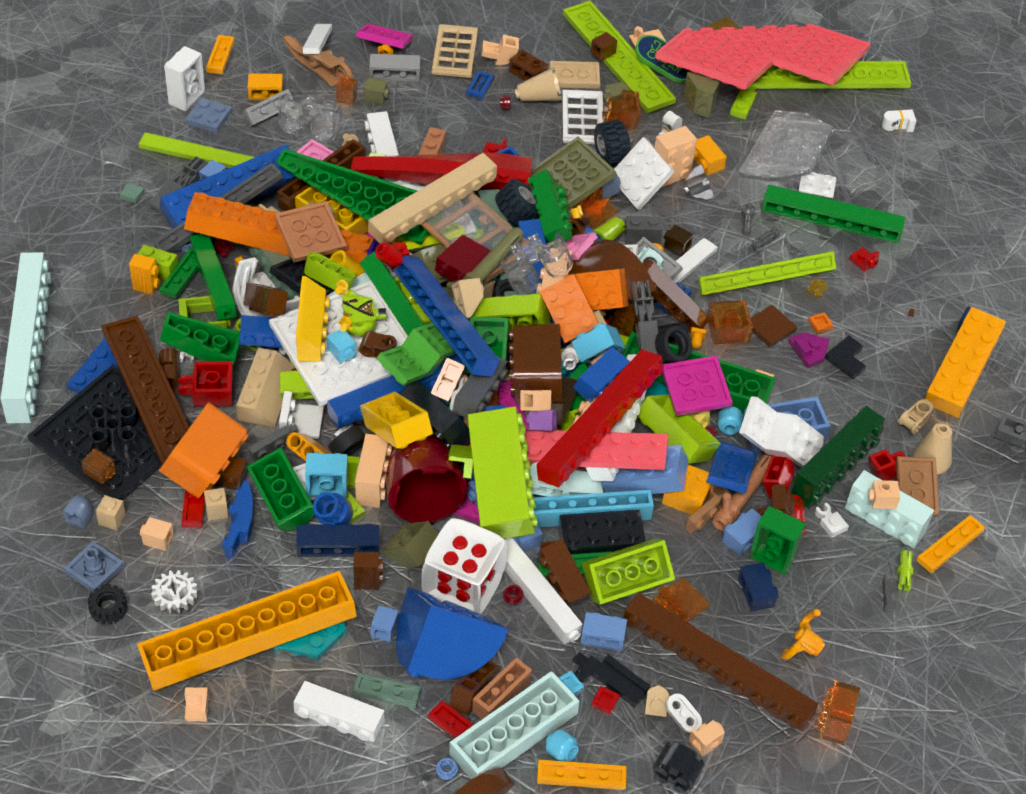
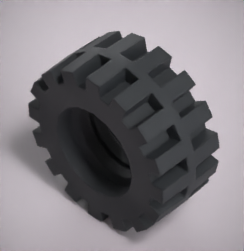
[88,584,127,625]

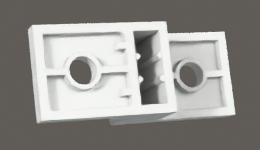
[739,396,824,468]

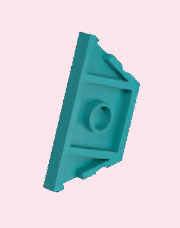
[273,622,347,660]

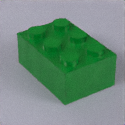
[749,506,806,576]

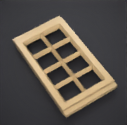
[432,24,478,78]

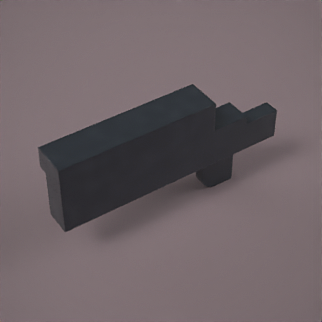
[573,652,651,708]

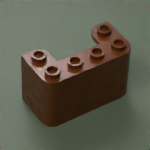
[509,323,563,404]

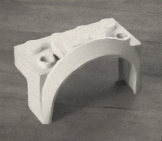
[231,257,300,318]

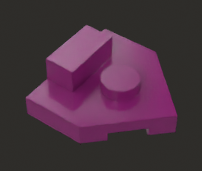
[788,332,830,368]

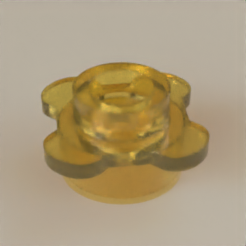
[807,279,828,297]

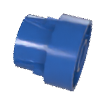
[313,492,353,525]

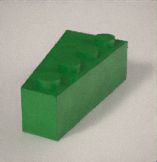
[528,169,573,247]
[160,312,240,365]

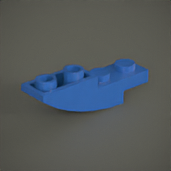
[222,480,254,559]

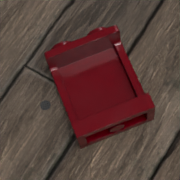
[435,234,491,282]

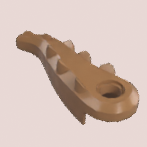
[282,35,354,88]

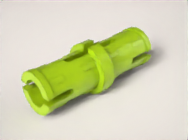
[897,550,914,591]

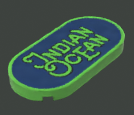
[635,35,695,83]

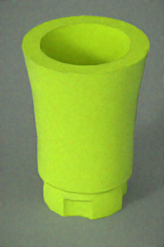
[593,217,625,240]

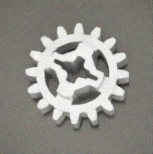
[151,570,198,614]

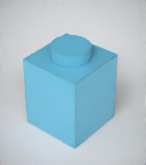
[327,330,356,363]

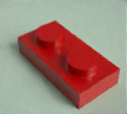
[428,700,474,739]

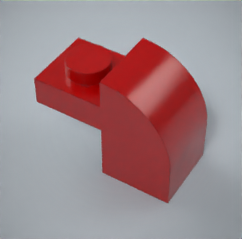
[868,449,906,481]

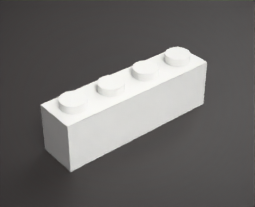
[294,681,385,742]

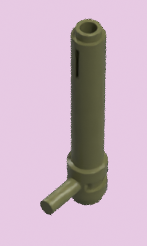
[447,227,523,289]

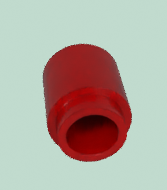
[375,242,403,267]

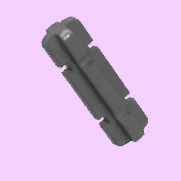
[751,227,781,250]

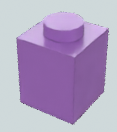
[526,410,557,431]

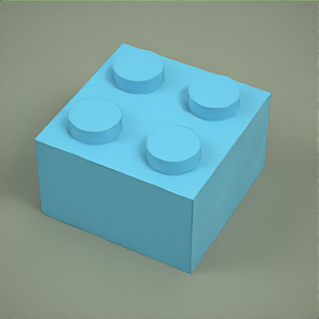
[572,323,626,365]
[305,453,348,498]

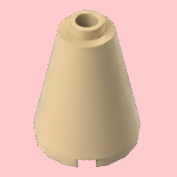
[515,67,562,101]
[913,423,952,475]

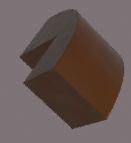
[455,768,515,794]

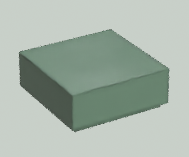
[120,183,144,203]

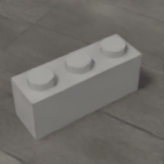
[369,54,420,81]

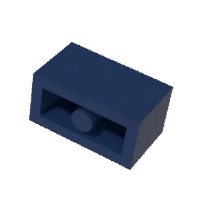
[738,562,779,612]

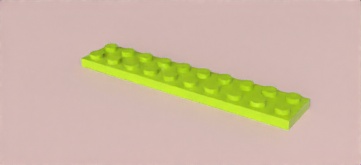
[562,0,676,113]
[750,61,911,89]

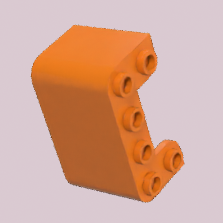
[159,402,249,499]

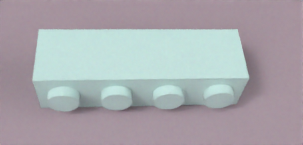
[529,462,603,496]

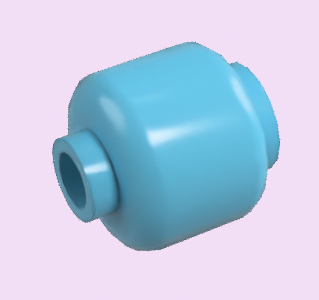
[718,406,743,435]
[546,730,579,762]

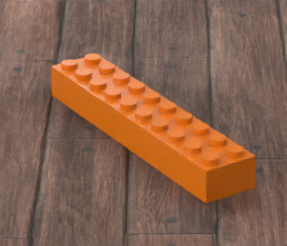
[184,192,373,264]

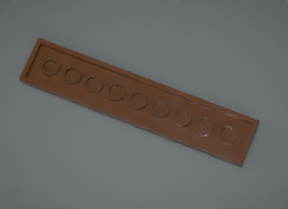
[101,315,189,477]

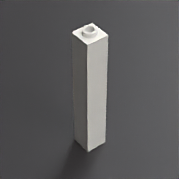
[504,538,583,645]

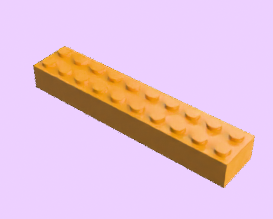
[137,571,357,691]

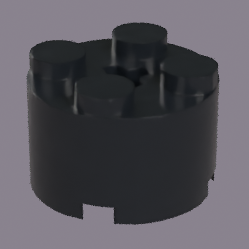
[653,742,704,794]

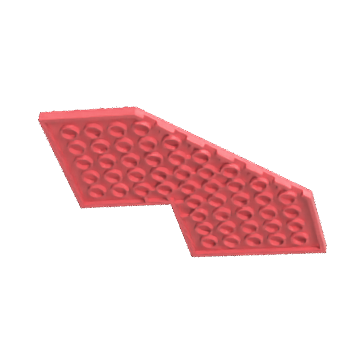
[655,24,871,89]

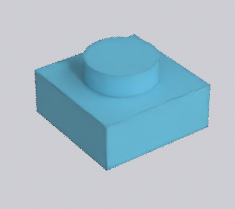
[559,671,584,695]

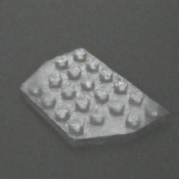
[739,110,834,181]

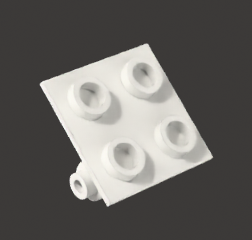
[798,171,836,198]

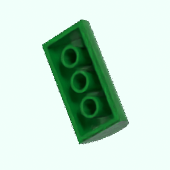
[246,447,314,531]

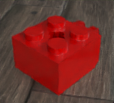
[178,361,234,406]

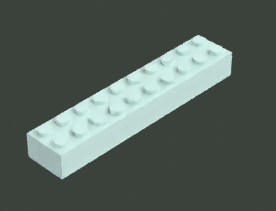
[1,252,51,423]

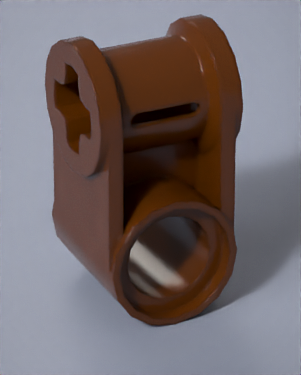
[358,331,397,358]

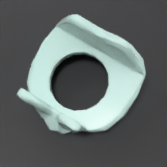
[637,247,663,270]

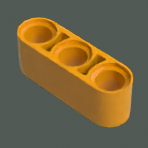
[286,432,332,461]

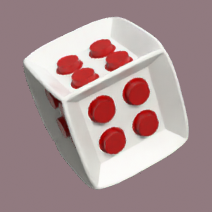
[421,518,507,614]

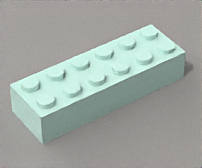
[449,671,580,780]

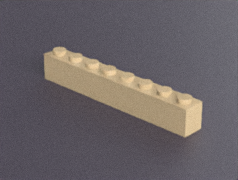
[368,153,497,244]

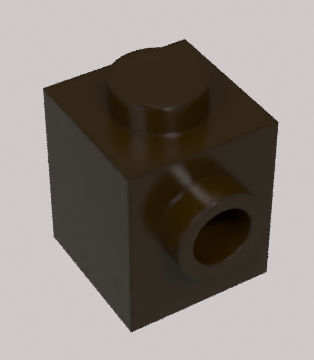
[664,225,693,256]

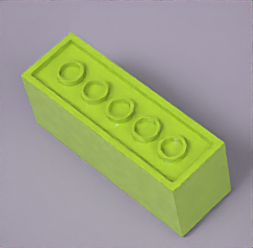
[467,406,538,539]

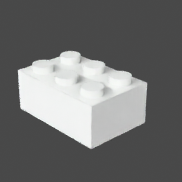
[164,46,205,111]

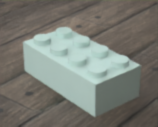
[845,470,934,548]

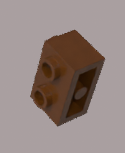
[509,50,548,81]
[612,301,638,337]

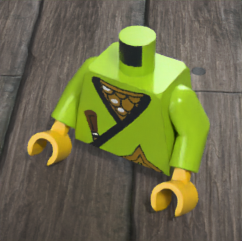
[335,280,386,337]

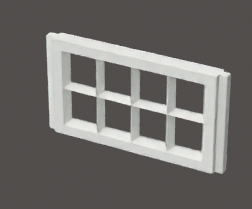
[562,90,603,144]

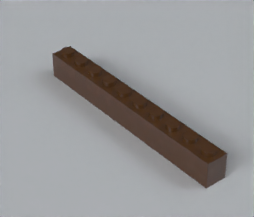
[623,593,819,732]

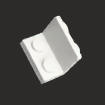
[279,391,324,439]

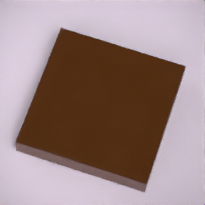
[745,305,797,347]

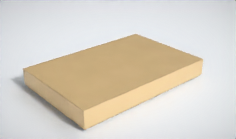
[549,61,600,89]

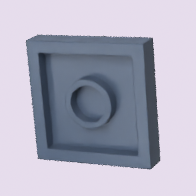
[186,97,232,133]

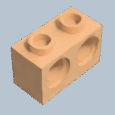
[431,358,466,405]

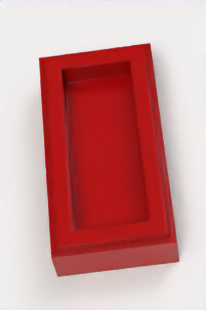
[181,490,205,528]

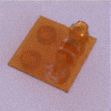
[572,187,619,228]
[653,577,711,622]

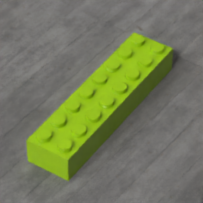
[412,294,551,329]

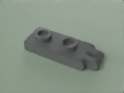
[248,424,298,462]

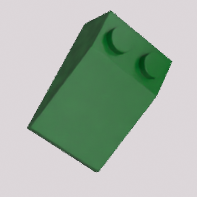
[466,317,511,374]

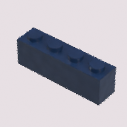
[296,524,379,557]

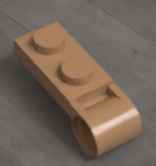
[686,484,728,535]

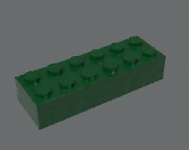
[791,406,885,509]

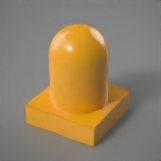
[690,327,706,349]

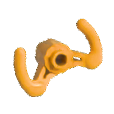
[780,609,825,661]

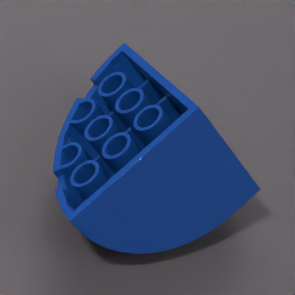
[396,587,508,679]

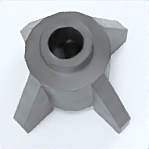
[683,164,714,200]

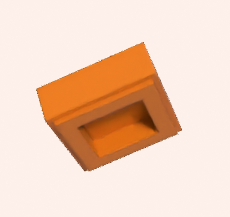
[808,312,833,334]

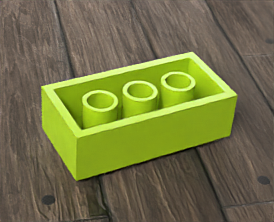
[582,538,675,605]

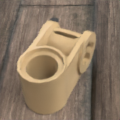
[898,399,933,435]

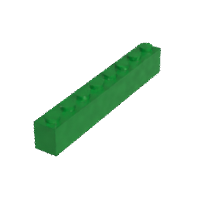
[761,184,906,243]

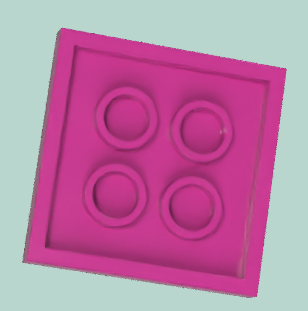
[662,355,733,416]

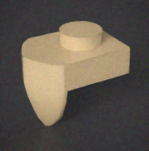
[644,684,669,717]

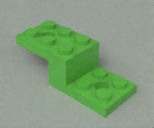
[376,322,456,386]

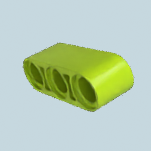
[304,252,355,290]

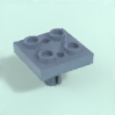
[64,541,124,593]

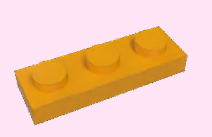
[206,35,235,75]

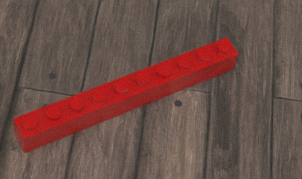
[536,349,664,488]

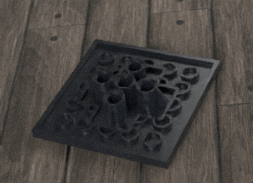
[27,365,193,500]

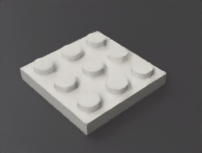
[614,137,675,210]

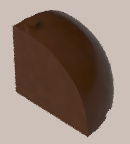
[568,239,656,312]

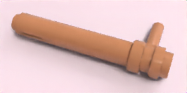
[712,454,772,531]

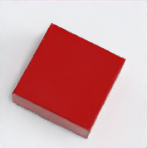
[591,686,620,715]

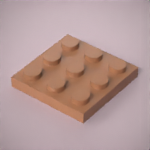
[274,201,347,263]

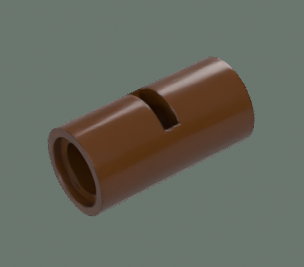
[159,348,179,389]

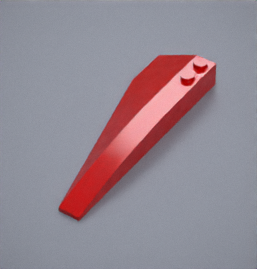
[351,153,532,192]

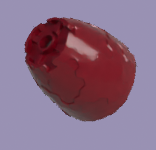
[386,434,468,524]

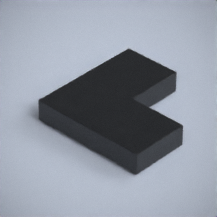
[825,335,866,379]

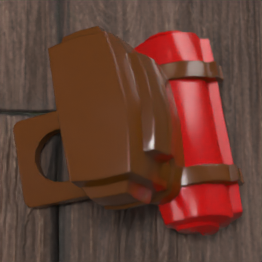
[757,484,806,535]

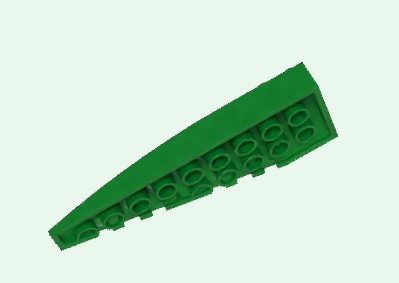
[276,149,446,244]

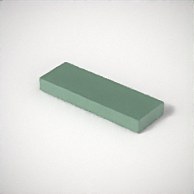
[353,673,421,709]

